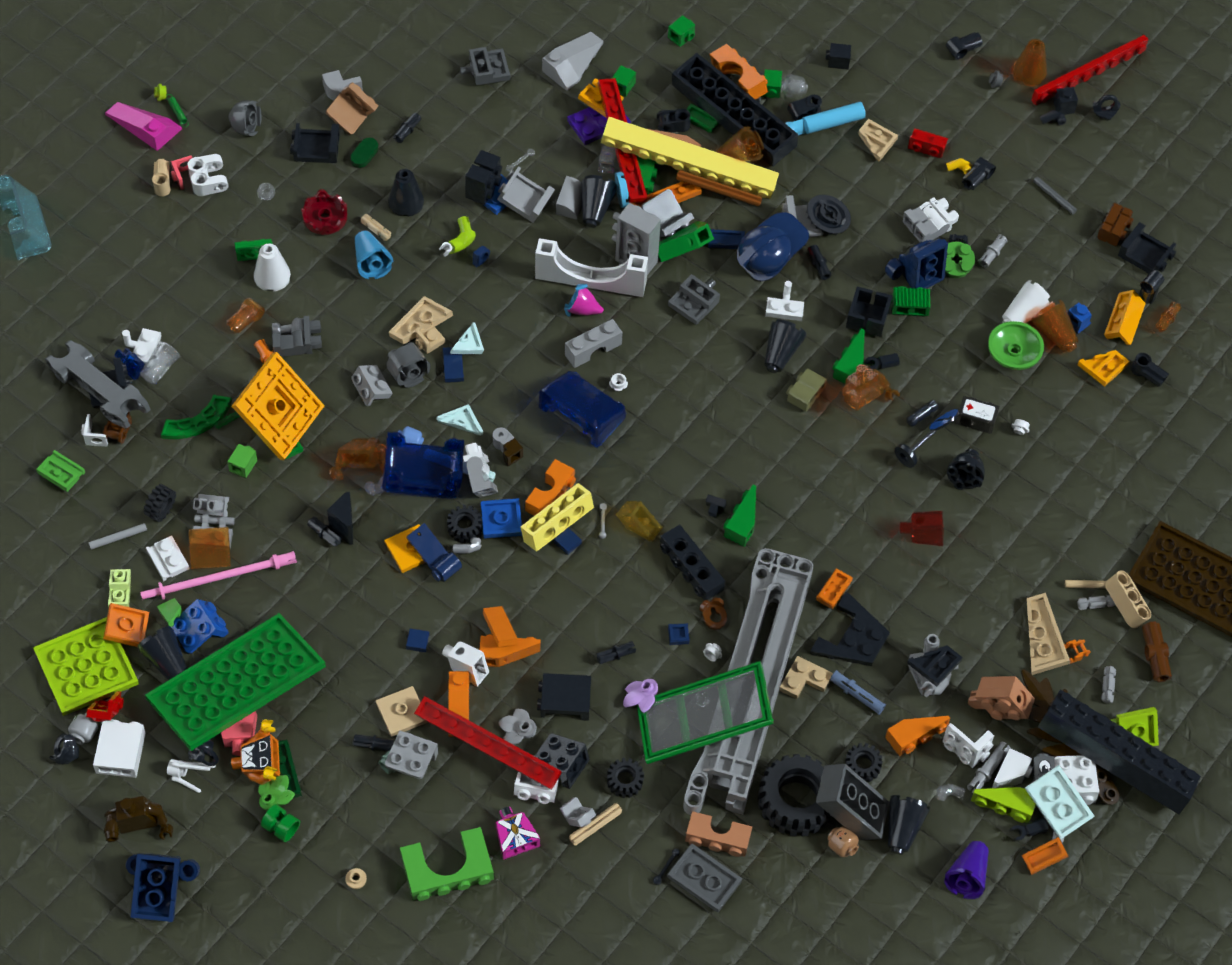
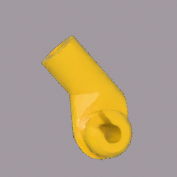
[946,158,972,175]

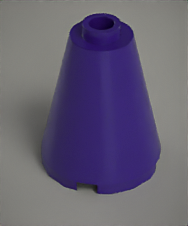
[944,841,989,899]

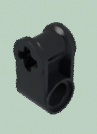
[787,94,822,121]
[656,109,691,133]

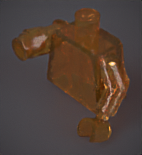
[842,364,900,411]
[329,438,394,481]

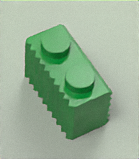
[892,286,931,316]

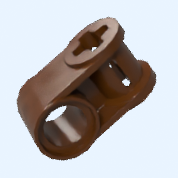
[103,412,132,444]

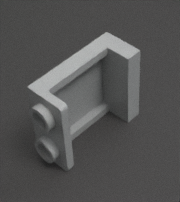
[497,166,555,223]

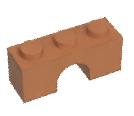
[685,811,752,857]

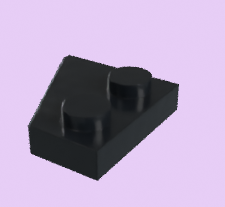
[907,645,963,687]

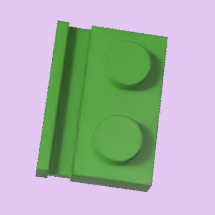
[36,450,85,492]

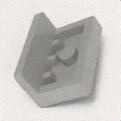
[351,365,393,406]

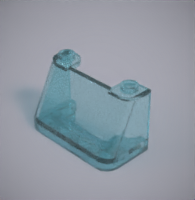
[0,175,51,260]

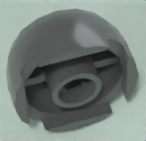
[228,100,262,136]

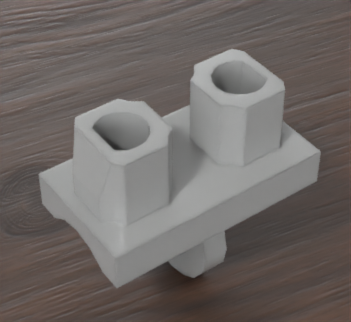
[193,494,229,516]

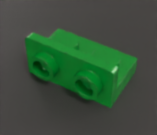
[235,239,273,261]

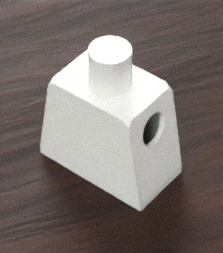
[442,641,489,687]

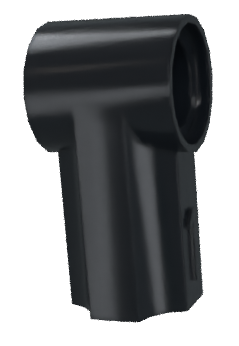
[946,32,983,60]
[962,157,996,190]
[1139,270,1164,304]
[1131,353,1169,387]

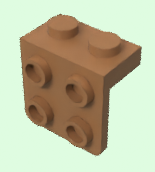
[326,82,378,135]

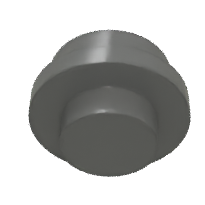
[989,71,1003,88]

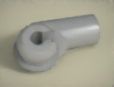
[453,538,482,554]

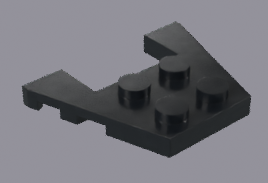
[810,592,890,666]

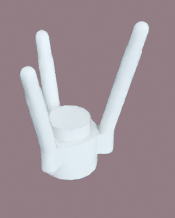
[167,759,216,793]

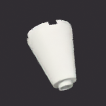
[254,244,291,291]
[1002,280,1053,323]

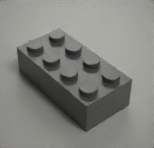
[816,764,889,840]

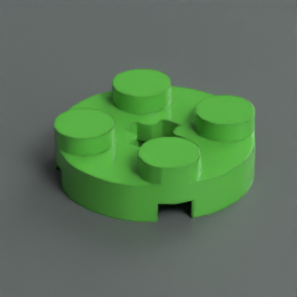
[945,242,975,278]

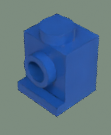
[1065,303,1092,334]

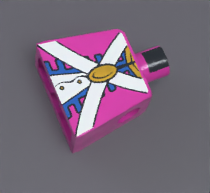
[496,807,540,860]

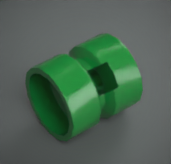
[261,804,300,843]

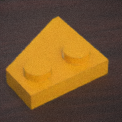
[1078,350,1130,387]

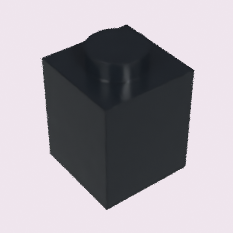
[825,43,851,70]
[1053,87,1078,115]

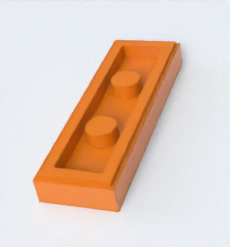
[483,606,518,647]

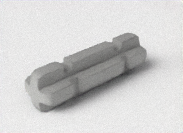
[1077,595,1116,610]
[1101,666,1116,704]

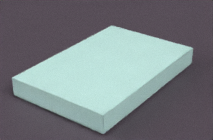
[1025,765,1095,840]

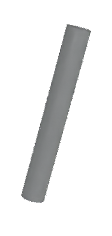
[88,523,147,550]

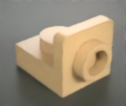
[415,327,445,354]

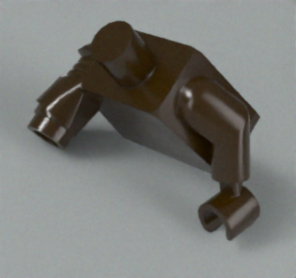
[104,796,173,842]

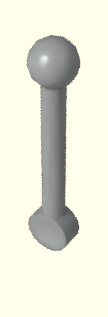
[599,503,607,539]

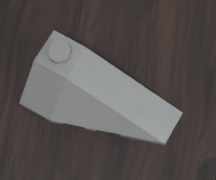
[542,32,603,91]

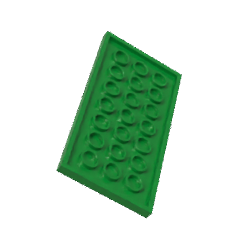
[145,613,326,751]

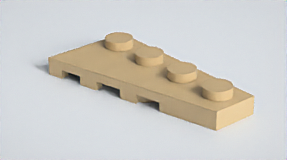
[1027,593,1070,675]

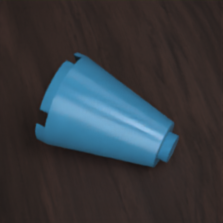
[355,231,393,279]

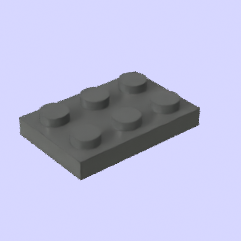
[667,844,743,913]

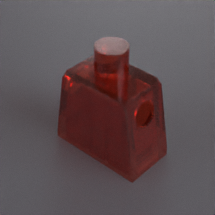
[900,511,944,546]

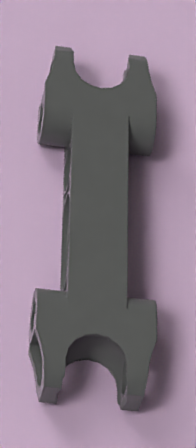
[45,340,151,429]

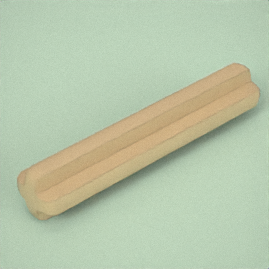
[569,803,622,845]

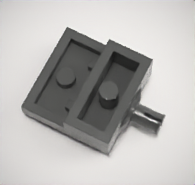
[460,47,510,85]
[668,274,720,325]

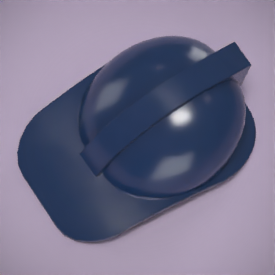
[737,212,809,281]

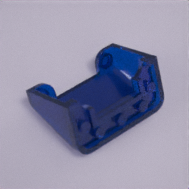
[539,371,626,448]
[382,432,464,499]

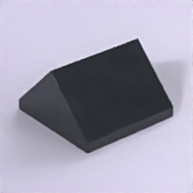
[327,491,353,545]

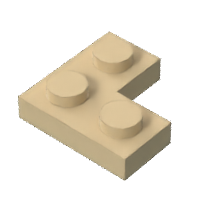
[779,656,833,699]

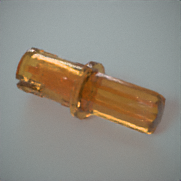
[1156,302,1181,332]

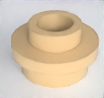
[346,868,367,889]

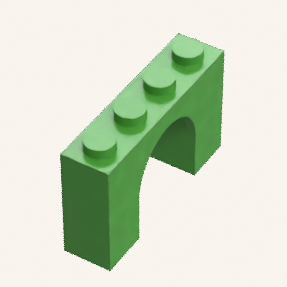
[400,827,494,901]

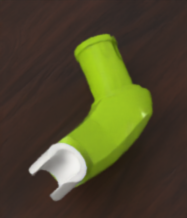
[439,216,476,257]

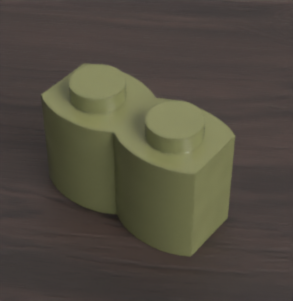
[786,369,827,411]

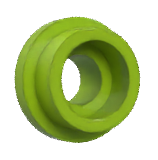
[154,84,166,101]

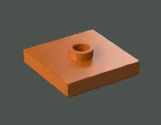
[103,603,149,647]

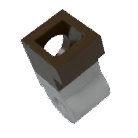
[493,428,523,466]

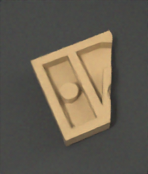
[858,119,898,162]

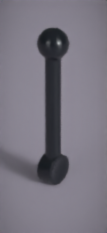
[653,848,680,885]

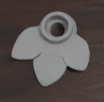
[498,709,537,745]

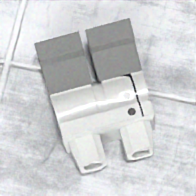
[903,198,959,242]
[463,443,498,498]

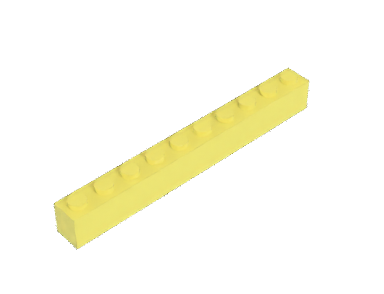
[600,117,779,199]

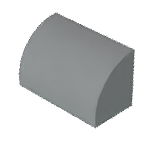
[556,176,582,219]

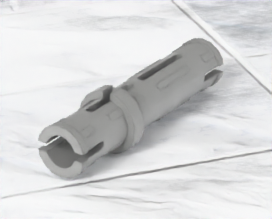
[967,742,1011,793]

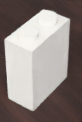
[93,720,146,778]

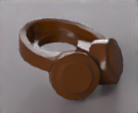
[700,598,727,630]

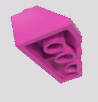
[105,102,182,151]

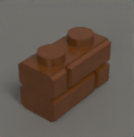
[1097,203,1134,246]

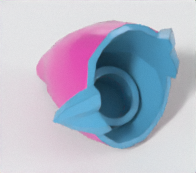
[564,284,604,317]

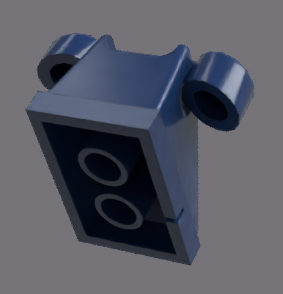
[885,239,948,289]
[126,853,200,922]

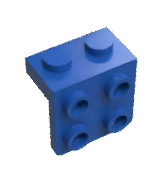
[171,599,229,654]

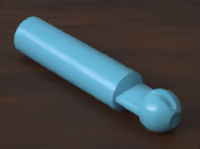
[785,102,865,135]

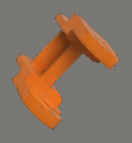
[1064,639,1091,664]

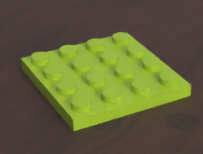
[33,617,139,716]

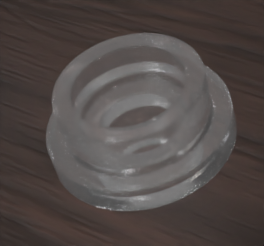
[257,183,275,200]

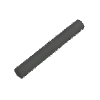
[1033,176,1077,215]

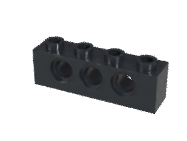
[660,524,725,601]

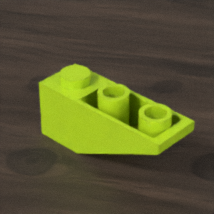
[971,787,1036,823]

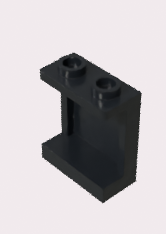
[290,123,340,163]
[1118,222,1177,274]
[537,673,591,721]

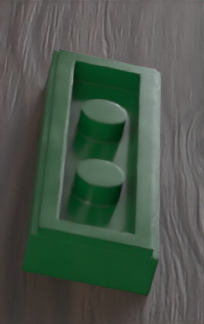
[278,739,302,798]

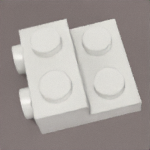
[514,755,559,804]

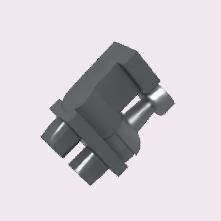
[272,316,322,357]

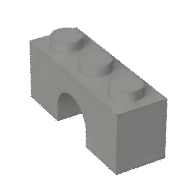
[565,319,623,368]

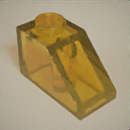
[616,501,663,542]

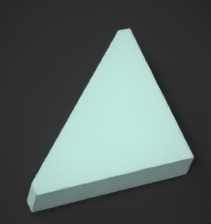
[450,322,484,354]
[437,404,483,436]

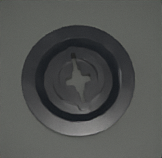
[806,195,851,235]

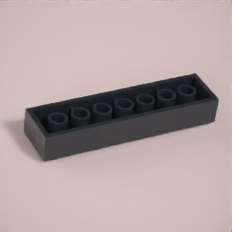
[672,53,798,167]
[1038,689,1201,815]

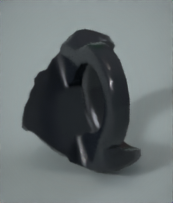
[1093,95,1121,121]
[49,734,79,765]
[188,740,219,766]

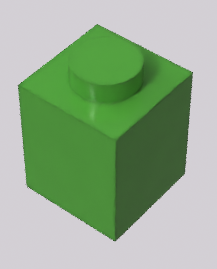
[228,444,257,478]

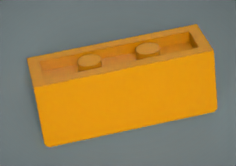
[1104,290,1145,345]

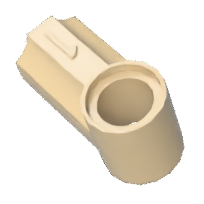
[152,159,171,197]

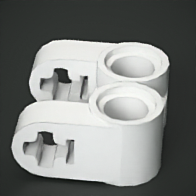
[188,154,228,196]

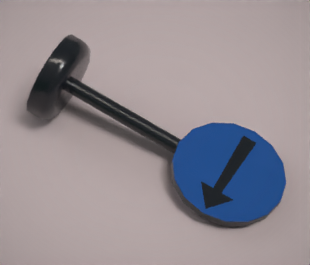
[894,409,959,468]

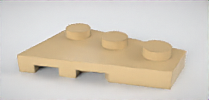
[389,296,453,344]

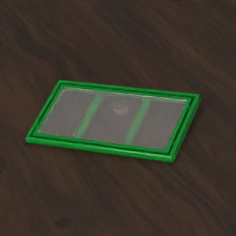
[637,661,774,764]

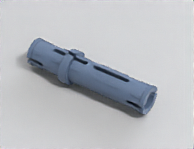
[830,670,886,715]

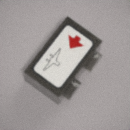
[955,396,1000,434]

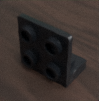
[535,733,590,789]

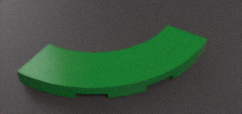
[161,395,232,439]

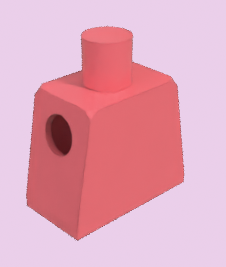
[221,711,257,756]

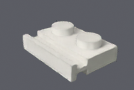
[146,536,189,581]

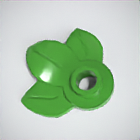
[258,775,295,811]

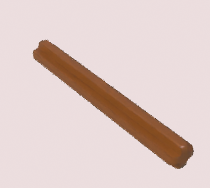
[676,170,762,206]

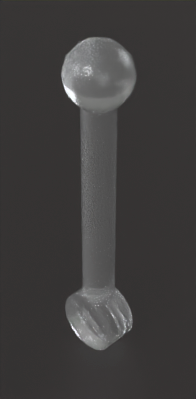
[506,149,534,172]

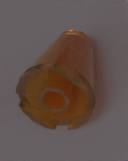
[1012,39,1047,86]
[715,127,764,163]
[1031,300,1079,353]

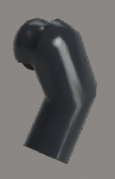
[1039,110,1066,125]

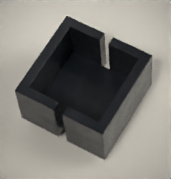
[465,150,502,205]
[846,286,893,337]

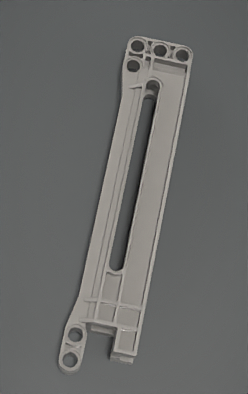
[683,548,813,815]

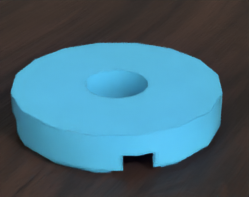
[615,171,629,208]

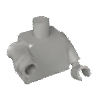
[908,634,958,697]

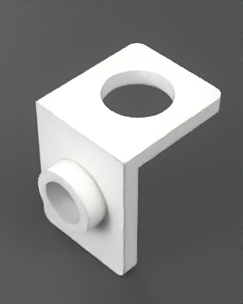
[81,414,108,447]

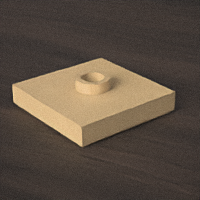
[376,686,428,737]

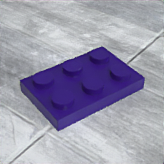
[567,107,631,145]

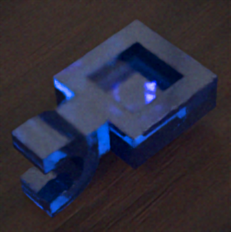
[114,348,145,380]

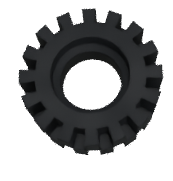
[143,484,176,522]
[447,505,482,543]
[845,743,883,782]
[607,758,644,798]

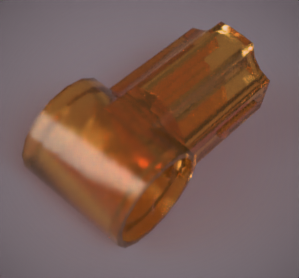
[227,298,265,333]

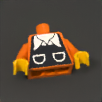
[231,719,280,785]

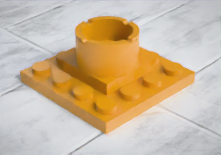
[231,352,325,460]

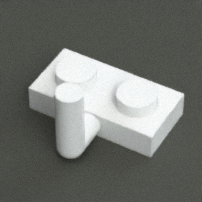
[765,281,804,321]
[122,328,161,366]

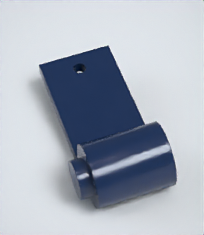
[406,523,462,582]

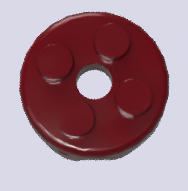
[301,189,348,235]

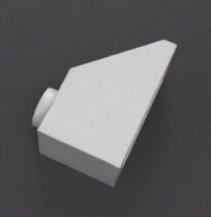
[992,749,1033,788]

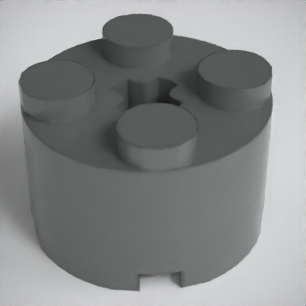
[387,342,430,388]

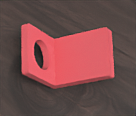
[171,155,193,190]

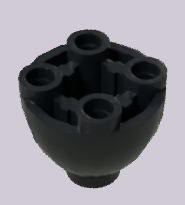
[947,449,985,490]

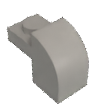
[322,70,363,101]

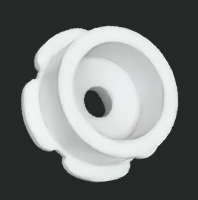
[609,373,628,391]
[1011,419,1030,435]
[703,643,722,662]

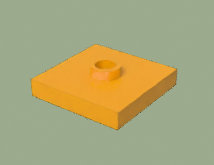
[384,524,426,573]

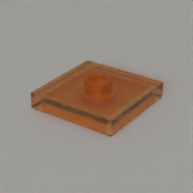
[189,527,231,569]

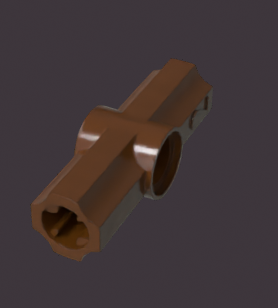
[1142,621,1172,682]

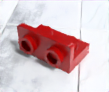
[908,128,948,158]

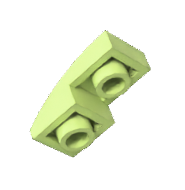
[108,569,131,608]

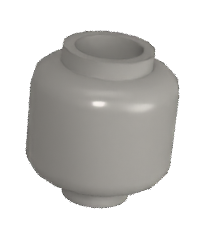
[68,713,98,744]

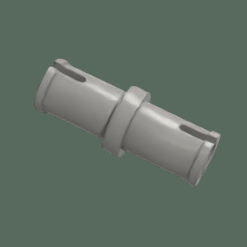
[978,235,1008,268]

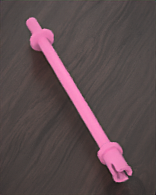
[140,551,297,600]

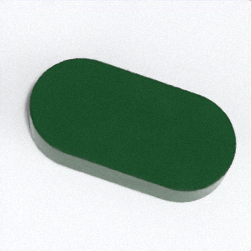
[351,138,378,168]

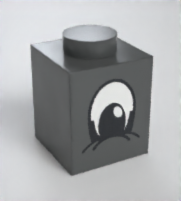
[1032,753,1055,782]

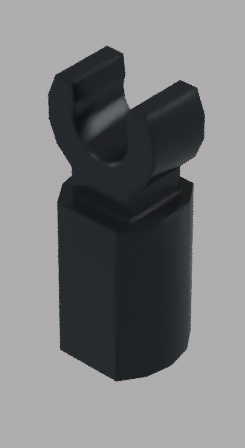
[865,353,900,373]
[1010,817,1048,841]

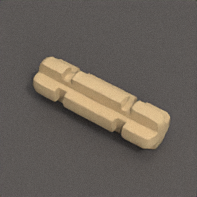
[361,214,391,241]

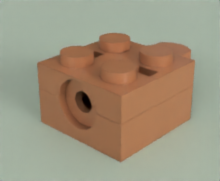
[968,676,1035,720]

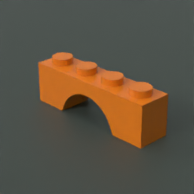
[710,44,768,100]

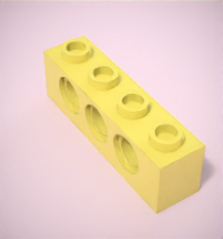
[520,483,594,552]

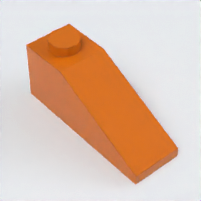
[448,671,469,737]

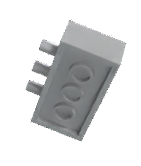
[612,203,661,275]

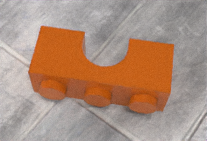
[525,459,576,516]

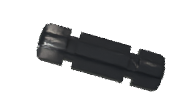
[906,400,939,427]

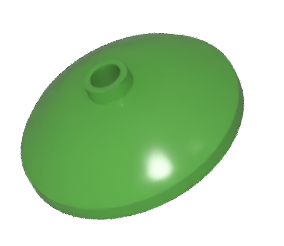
[988,321,1044,370]

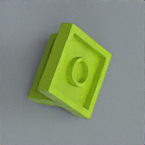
[1111,707,1159,747]

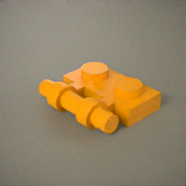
[578,78,624,117]

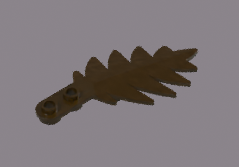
[1021,669,1119,805]

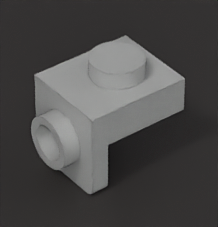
[560,797,596,827]

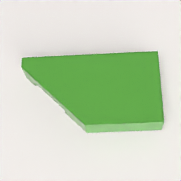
[157,598,183,627]

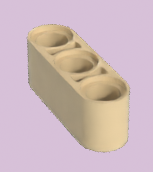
[1105,570,1151,628]

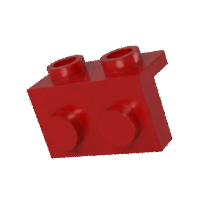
[86,691,124,722]

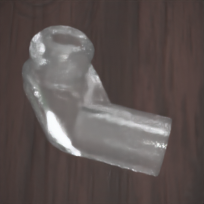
[364,474,391,495]
[935,784,966,801]

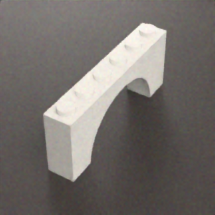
[535,238,648,297]

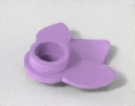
[623,679,658,713]

